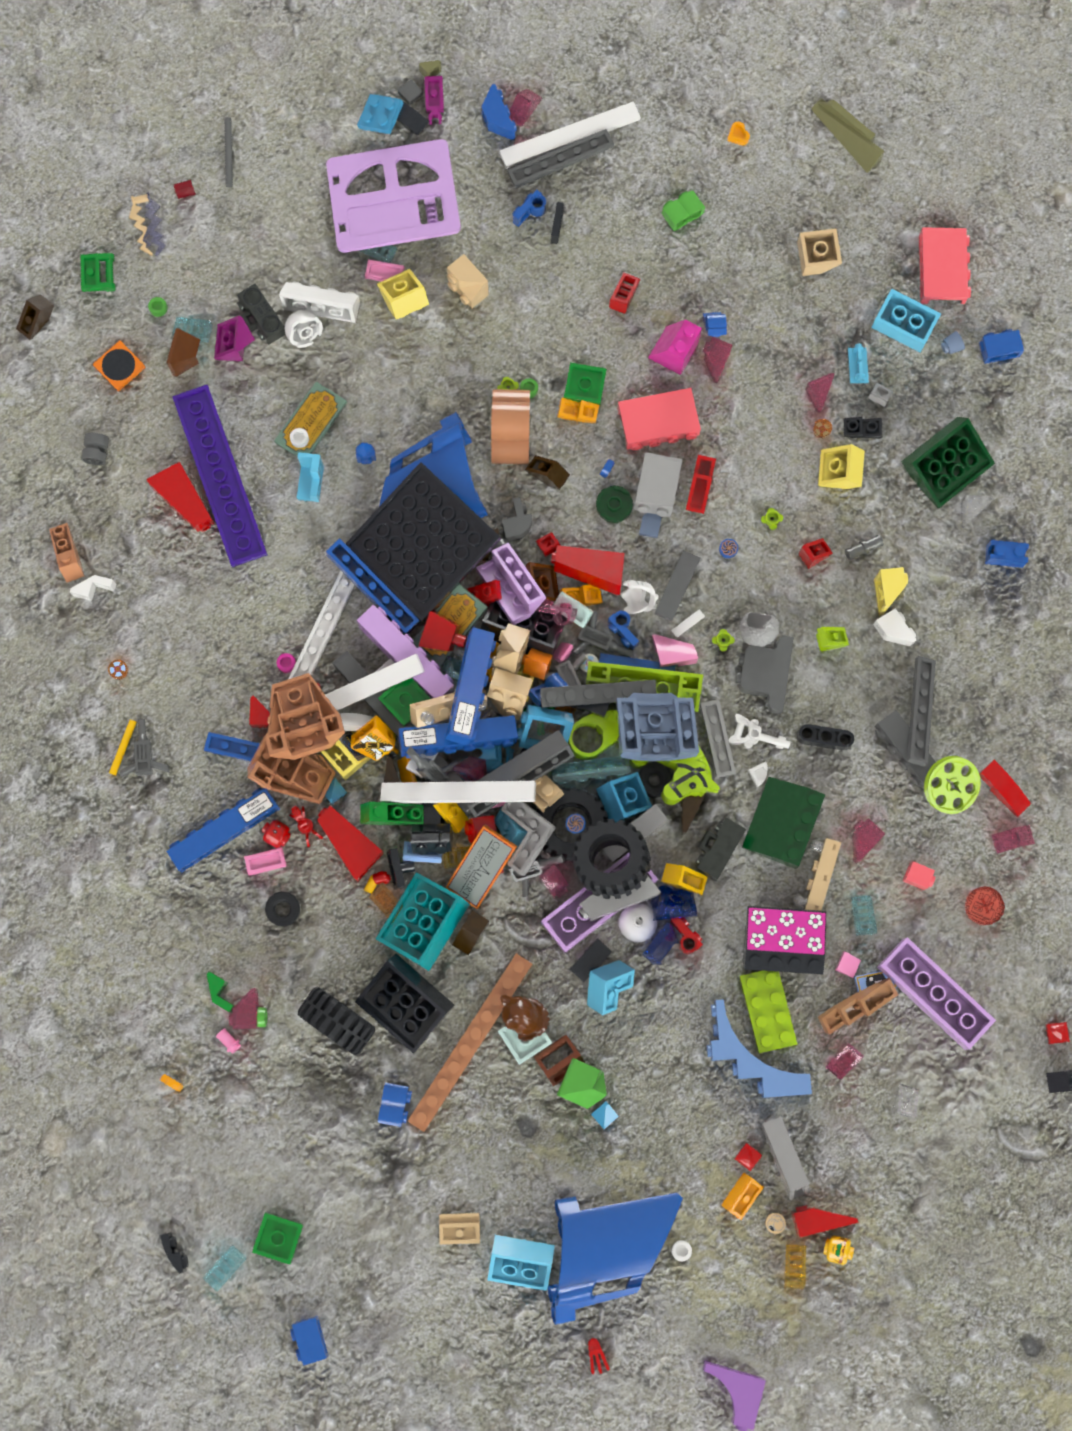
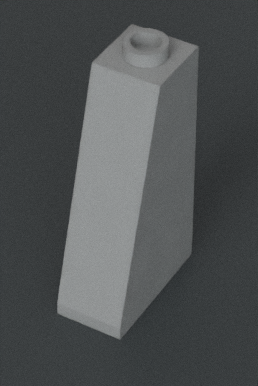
[602,803,673,862]
[579,875,660,921]
[762,1116,809,1200]

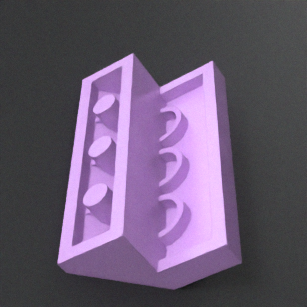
[476,543,546,625]

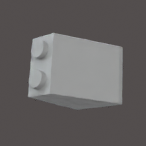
[634,452,683,517]

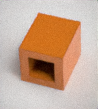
[521,648,553,680]

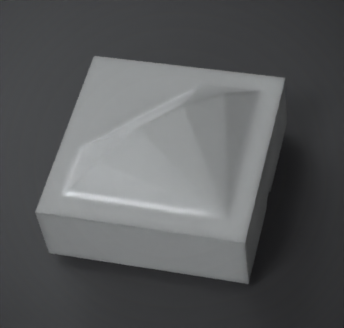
[868,383,893,407]

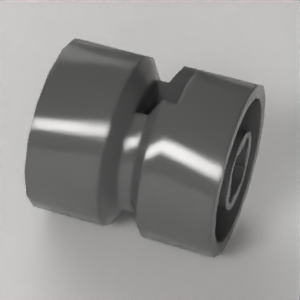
[81,432,109,466]

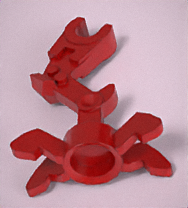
[289,806,323,847]

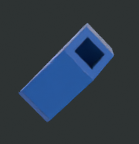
[481,84,517,140]

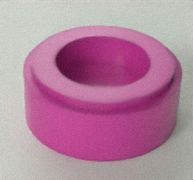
[276,653,296,673]

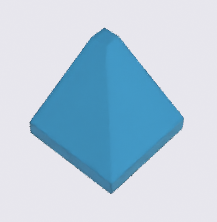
[325,778,347,805]
[591,1101,619,1129]

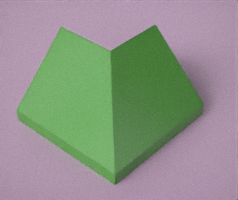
[557,1058,607,1109]

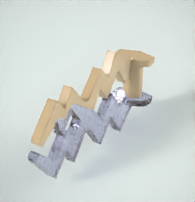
[129,192,166,256]

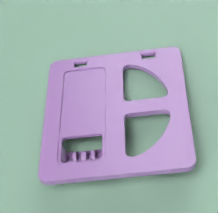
[326,139,461,253]

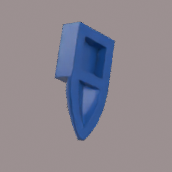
[355,443,376,464]

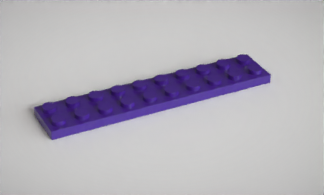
[172,384,268,567]

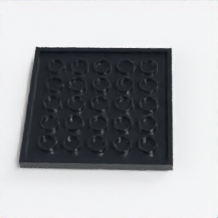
[345,462,502,622]

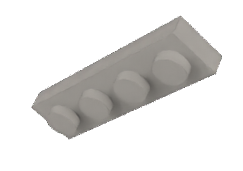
[700,700,736,778]

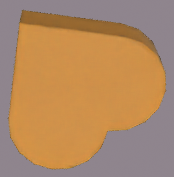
[727,121,750,145]
[160,1074,184,1092]

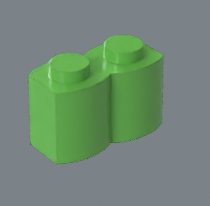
[662,190,705,231]

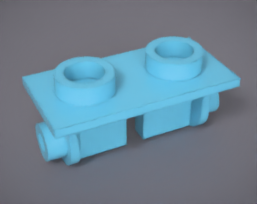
[848,344,869,384]

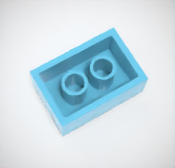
[871,289,941,353]

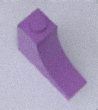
[703,1361,766,1431]

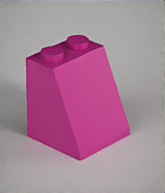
[648,319,702,375]

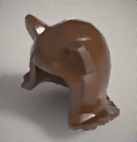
[500,995,550,1042]

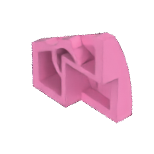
[652,634,698,668]

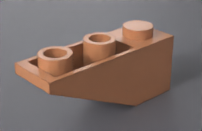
[49,523,85,583]

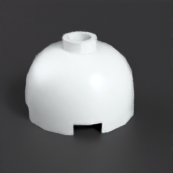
[285,310,323,348]
[619,903,657,942]

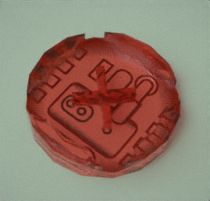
[965,886,1005,926]

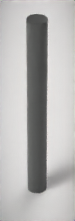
[224,117,233,187]

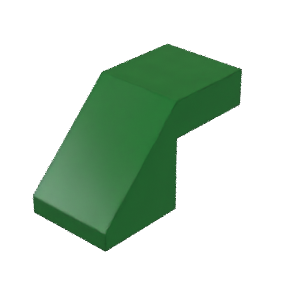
[207,971,236,1013]

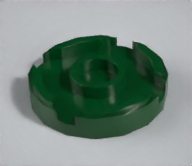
[596,485,633,523]

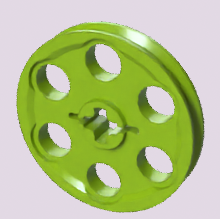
[924,756,981,814]

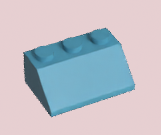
[487,1235,555,1291]

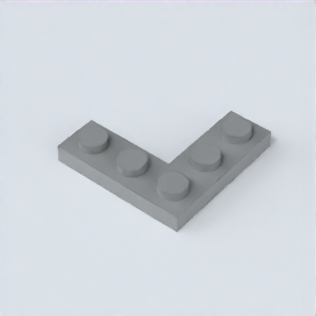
[501,802,556,876]

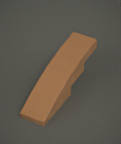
[818,978,898,1035]

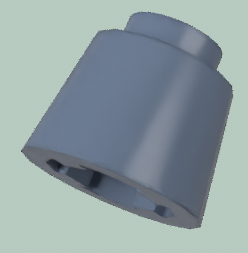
[941,331,965,354]

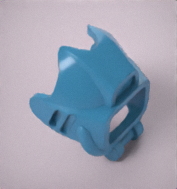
[476,745,514,773]

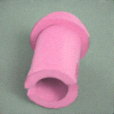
[216,1028,241,1054]

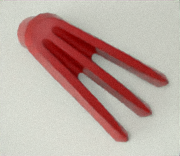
[588,1338,610,1375]

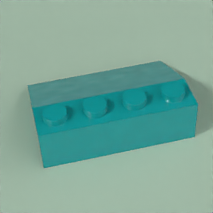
[376,872,470,971]

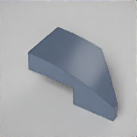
[639,513,662,538]

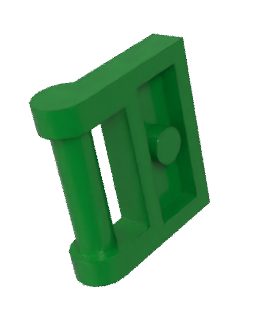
[80,253,115,292]

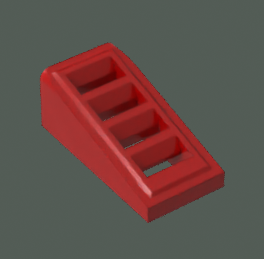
[609,273,640,314]

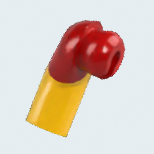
[364,871,391,894]

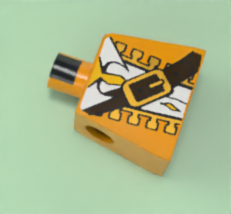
[351,715,399,761]

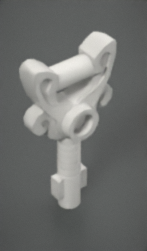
[729,714,790,749]

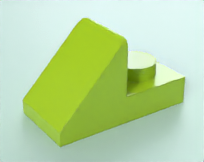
[816,627,849,651]

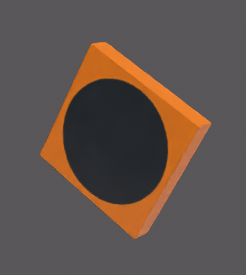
[92,340,146,392]

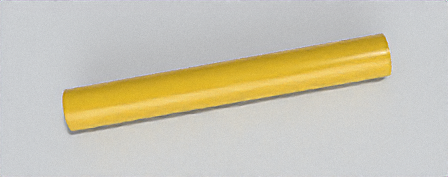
[109,719,137,776]

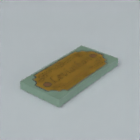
[274,382,347,457]
[413,584,488,666]

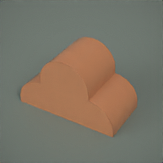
[491,389,530,464]

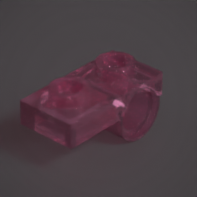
[536,599,578,626]

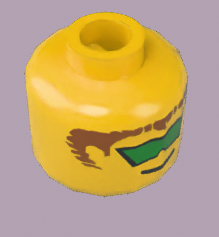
[823,1235,854,1265]

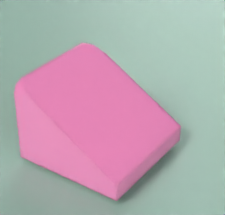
[552,642,574,664]
[835,951,861,978]

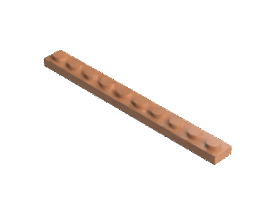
[408,953,533,1132]

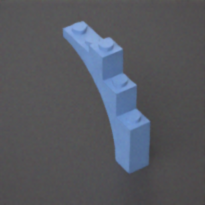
[706,1000,812,1098]

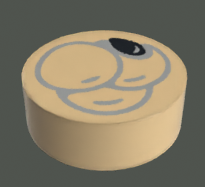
[765,1213,786,1234]

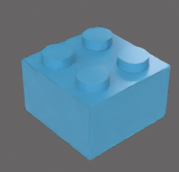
[596,772,652,823]

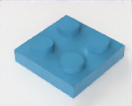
[357,94,404,135]

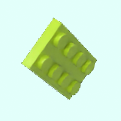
[739,971,797,1054]

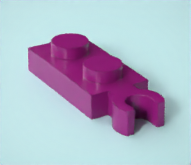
[424,76,444,125]

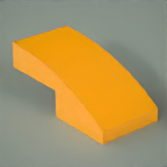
[557,398,599,423]
[559,585,603,606]

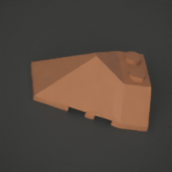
[265,673,345,760]
[247,732,336,804]

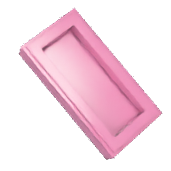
[365,259,405,282]
[244,847,287,876]

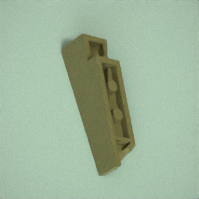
[812,98,884,173]

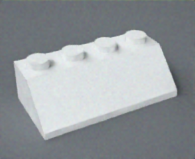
[279,282,360,323]

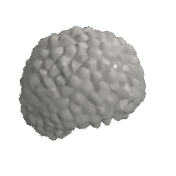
[739,612,780,647]

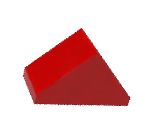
[798,538,833,569]
[249,695,270,728]

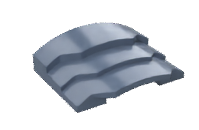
[616,693,699,761]

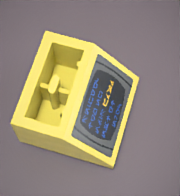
[320,731,371,780]

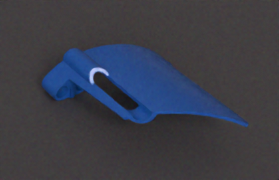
[379,412,488,518]
[548,1192,683,1325]

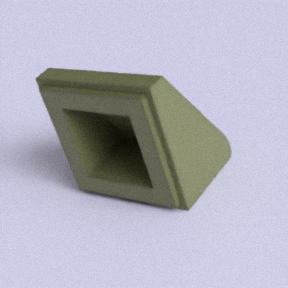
[419,60,442,77]

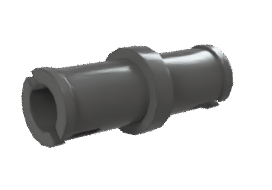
[845,535,884,560]

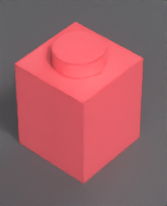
[903,861,936,890]

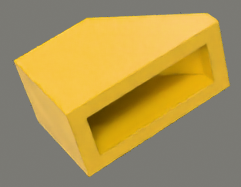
[661,863,708,895]

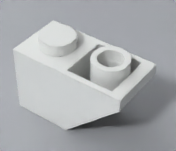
[873,608,916,646]

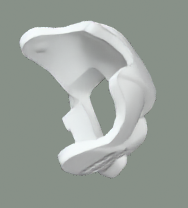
[620,580,659,614]

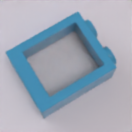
[517,705,574,749]

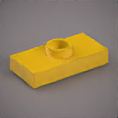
[433,803,469,833]

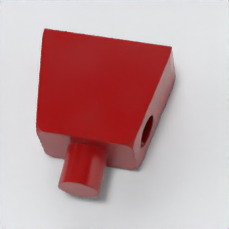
[418,611,467,651]

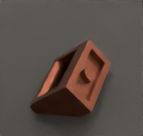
[533,1034,585,1087]

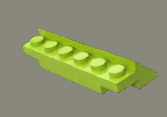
[586,661,703,712]

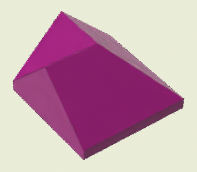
[214,316,255,361]

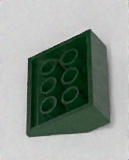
[901,417,995,508]
[742,777,826,869]

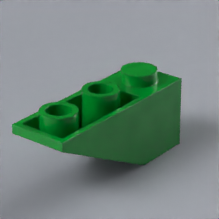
[360,802,423,825]

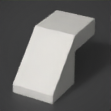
[70,575,116,601]

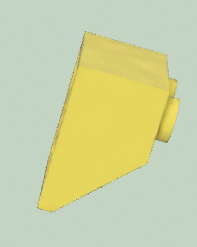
[377,269,429,320]
[818,444,865,489]
[874,567,908,616]

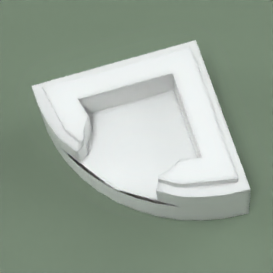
[748,761,768,787]

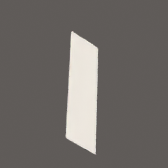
[671,609,705,637]

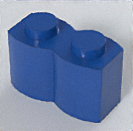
[378,1082,412,1127]

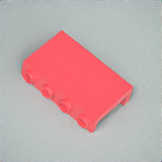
[919,228,971,304]
[617,388,701,451]

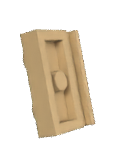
[532,775,564,813]
[439,1213,480,1245]

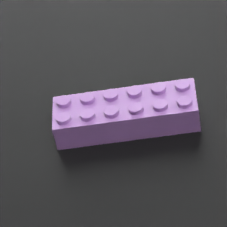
[357,605,455,699]
[541,853,658,953]
[877,937,996,1050]

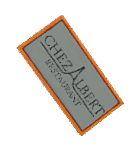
[445,825,517,909]

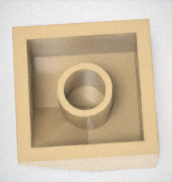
[797,229,842,276]
[447,254,489,308]
[491,623,530,675]
[486,668,533,720]

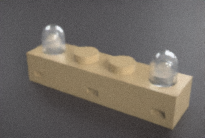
[409,689,488,728]
[793,838,841,911]

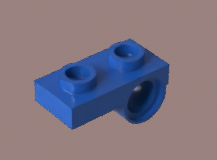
[513,190,546,227]
[703,312,727,337]
[607,611,639,650]
[528,673,569,707]

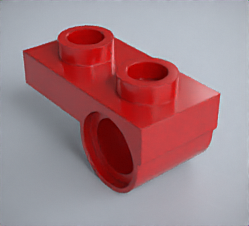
[467,580,502,606]
[670,915,703,954]

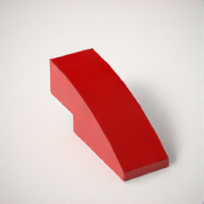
[686,455,716,514]
[979,759,1031,817]

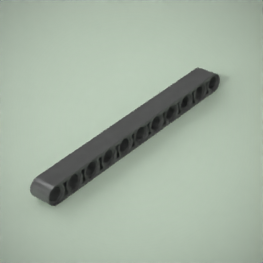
[332,651,472,818]

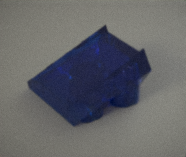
[650,885,697,921]
[642,922,679,965]

